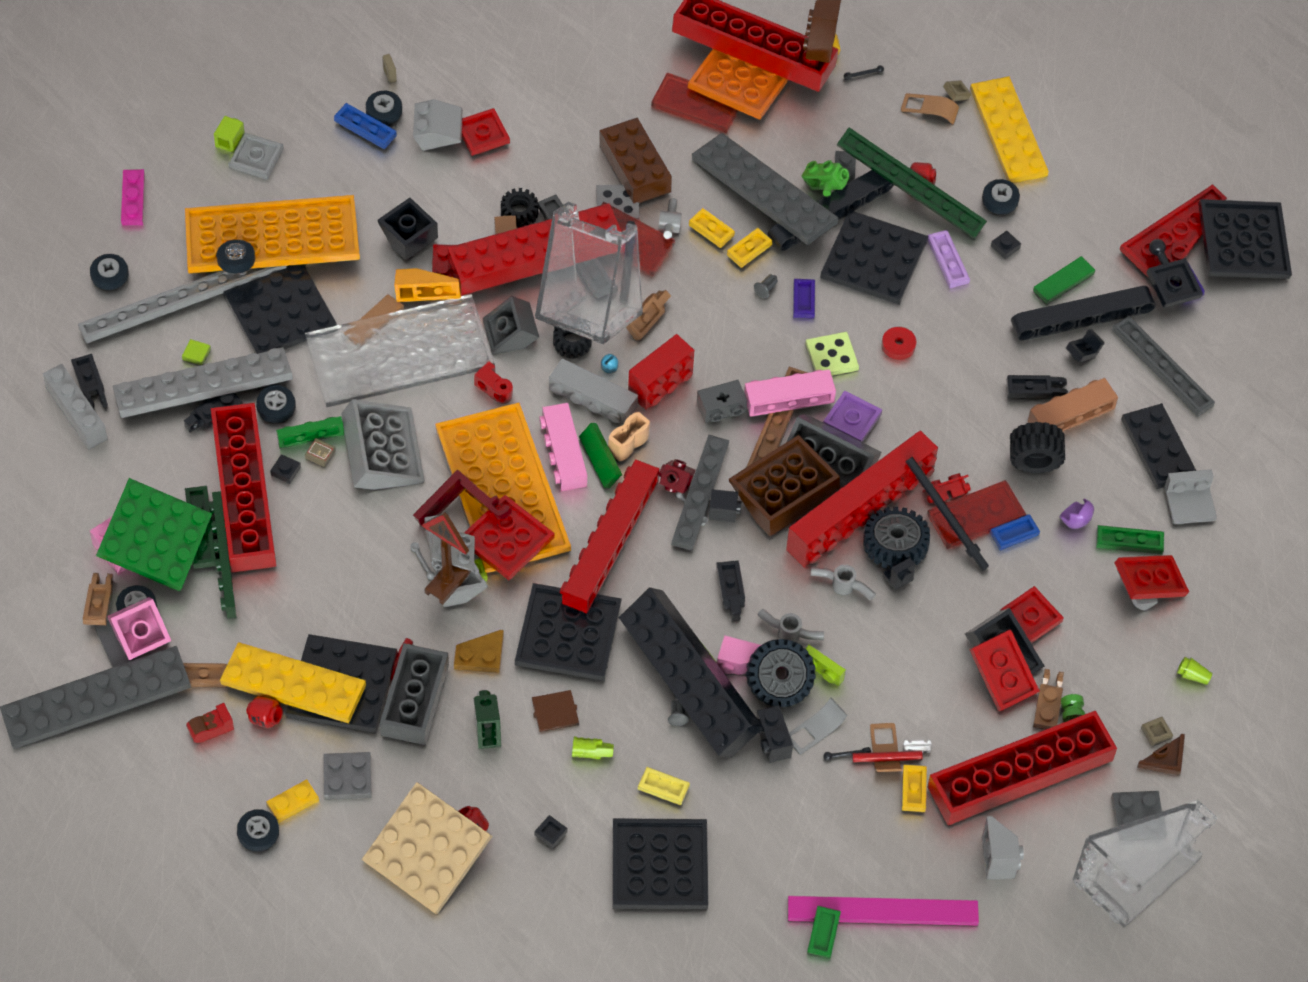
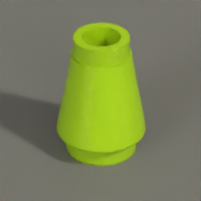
[1177,657,1213,685]

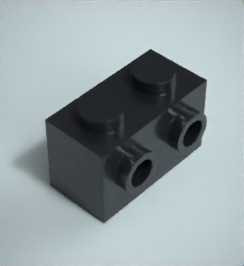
[756,705,793,763]

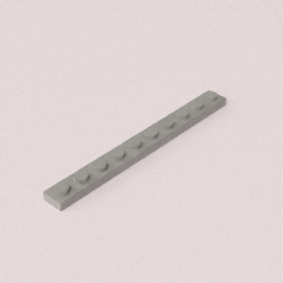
[78,266,287,344]

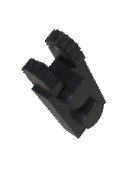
[71,354,108,410]
[1006,375,1068,398]

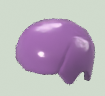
[1059,498,1094,529]

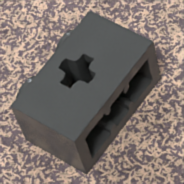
[696,380,747,423]

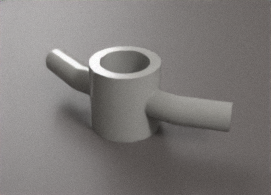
[658,198,682,239]
[811,565,876,600]
[758,609,824,642]

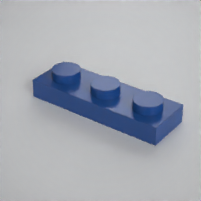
[334,103,397,150]

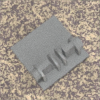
[431,531,475,572]

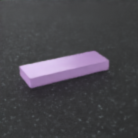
[928,230,970,288]

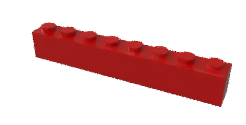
[560,459,660,613]

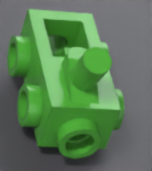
[801,160,850,196]

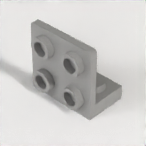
[1164,469,1217,524]

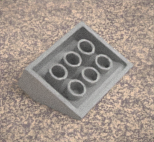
[341,399,425,490]

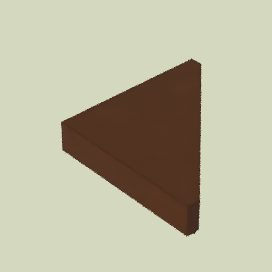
[1137,734,1185,775]

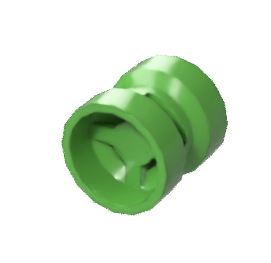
[1061,694,1085,722]

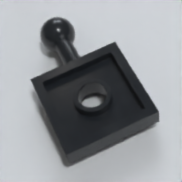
[1146,239,1203,308]

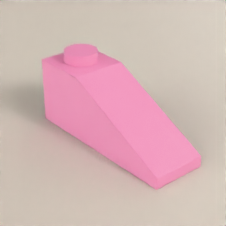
[717,635,783,675]

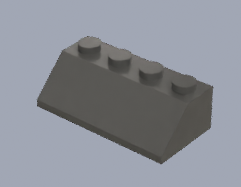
[787,414,882,487]

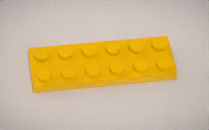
[970,76,1049,183]
[220,642,366,724]

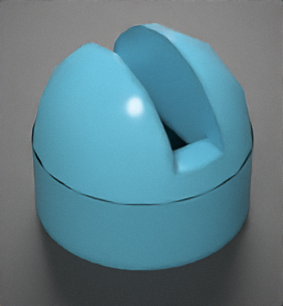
[601,354,618,373]

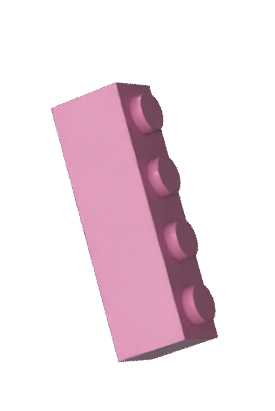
[744,369,836,417]
[539,403,587,492]

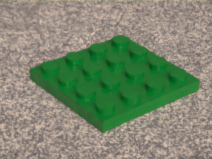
[96,478,212,592]

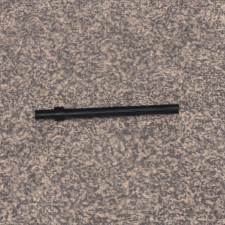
[905,457,989,571]

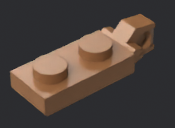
[624,290,671,340]

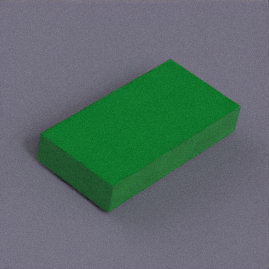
[807,906,841,959]

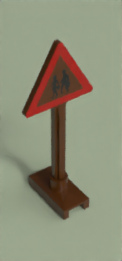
[422,512,470,605]

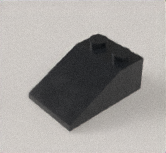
[965,608,1045,675]

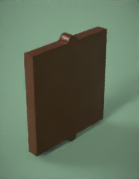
[532,690,579,732]

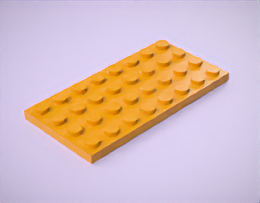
[185,195,360,274]
[435,403,571,573]

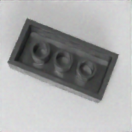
[380,643,449,745]

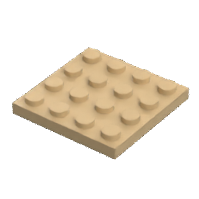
[362,782,493,915]

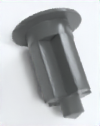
[753,274,778,299]
[668,698,689,726]

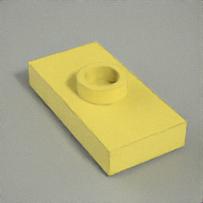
[638,767,690,806]

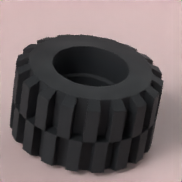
[1010,422,1065,474]

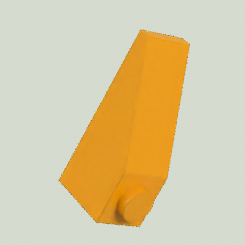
[394,268,461,302]

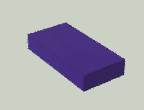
[793,279,815,319]

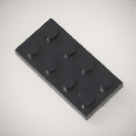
[1121,403,1196,489]

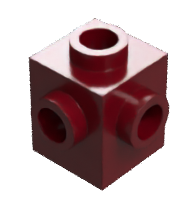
[659,459,696,494]

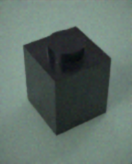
[709,489,742,522]

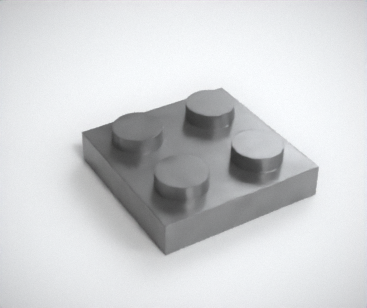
[324,752,371,800]

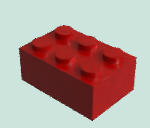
[628,334,695,410]

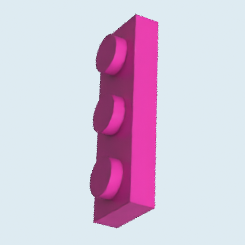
[121,169,145,226]

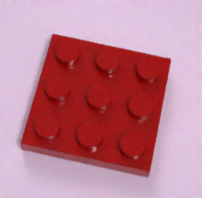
[464,495,555,581]

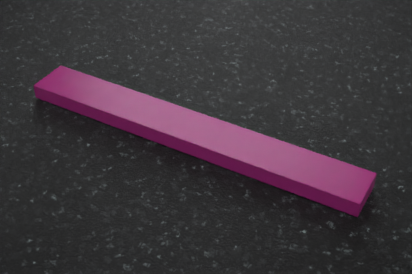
[788,896,979,926]

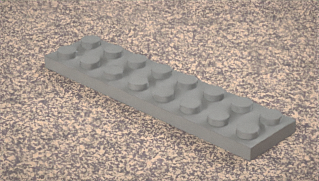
[112,347,293,418]

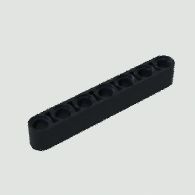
[767,170,894,251]
[1011,286,1156,341]

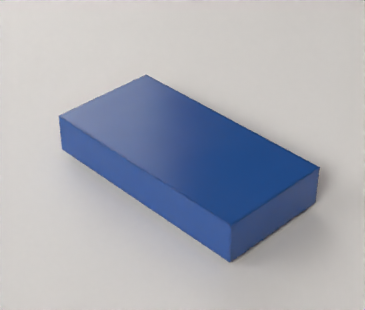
[990,514,1040,550]

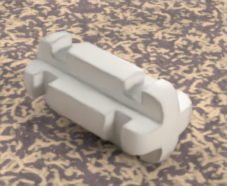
[903,739,932,753]

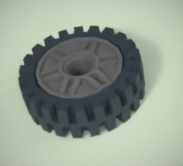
[863,507,930,570]
[746,639,816,707]

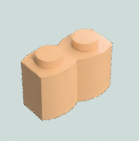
[608,412,650,462]

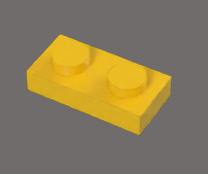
[689,208,735,248]
[727,228,772,268]
[902,765,927,812]
[266,779,319,824]

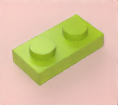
[805,645,846,687]

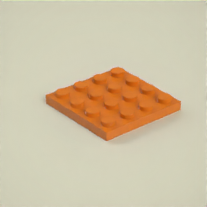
[688,49,788,120]

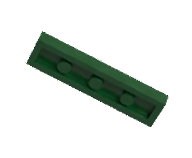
[185,486,216,569]

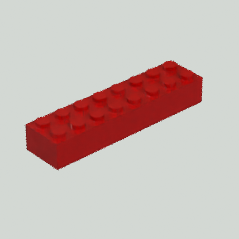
[672,0,839,92]
[448,203,624,296]
[211,403,277,573]
[786,430,938,568]
[927,710,1117,826]

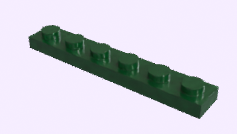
[209,491,237,619]

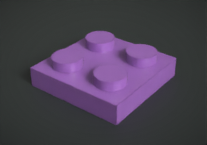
[823,390,882,442]

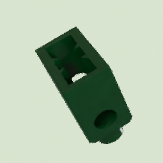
[473,690,501,749]

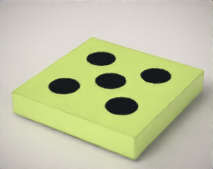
[805,332,859,376]

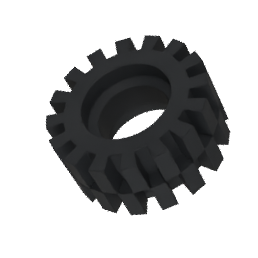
[501,188,538,228]
[553,317,592,358]

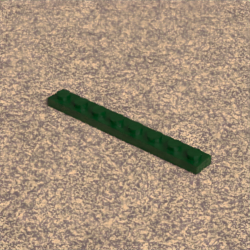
[837,127,987,240]

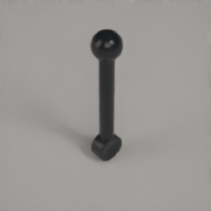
[843,65,884,80]
[823,747,871,761]

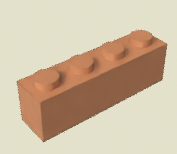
[1028,378,1118,432]

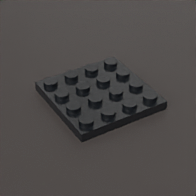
[1198,199,1292,279]
[820,210,928,305]
[223,264,337,354]
[515,583,622,681]
[285,634,398,733]
[613,818,708,909]

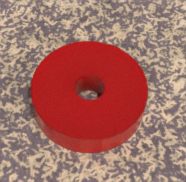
[882,327,917,360]

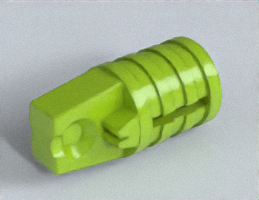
[572,736,614,759]

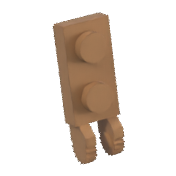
[83,573,113,625]
[1033,669,1064,730]

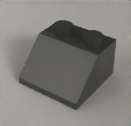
[482,296,539,354]

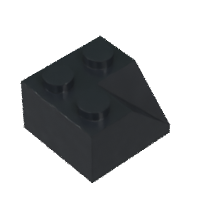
[377,197,438,260]

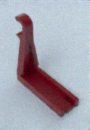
[413,469,512,529]

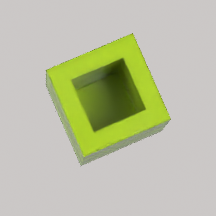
[214,116,245,153]

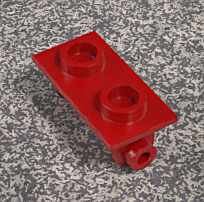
[922,473,971,504]

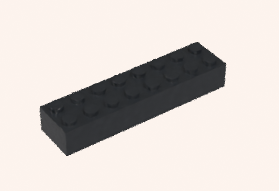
[618,587,764,758]

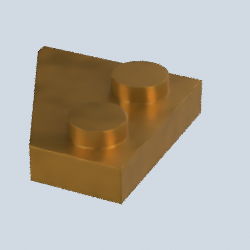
[454,630,504,673]

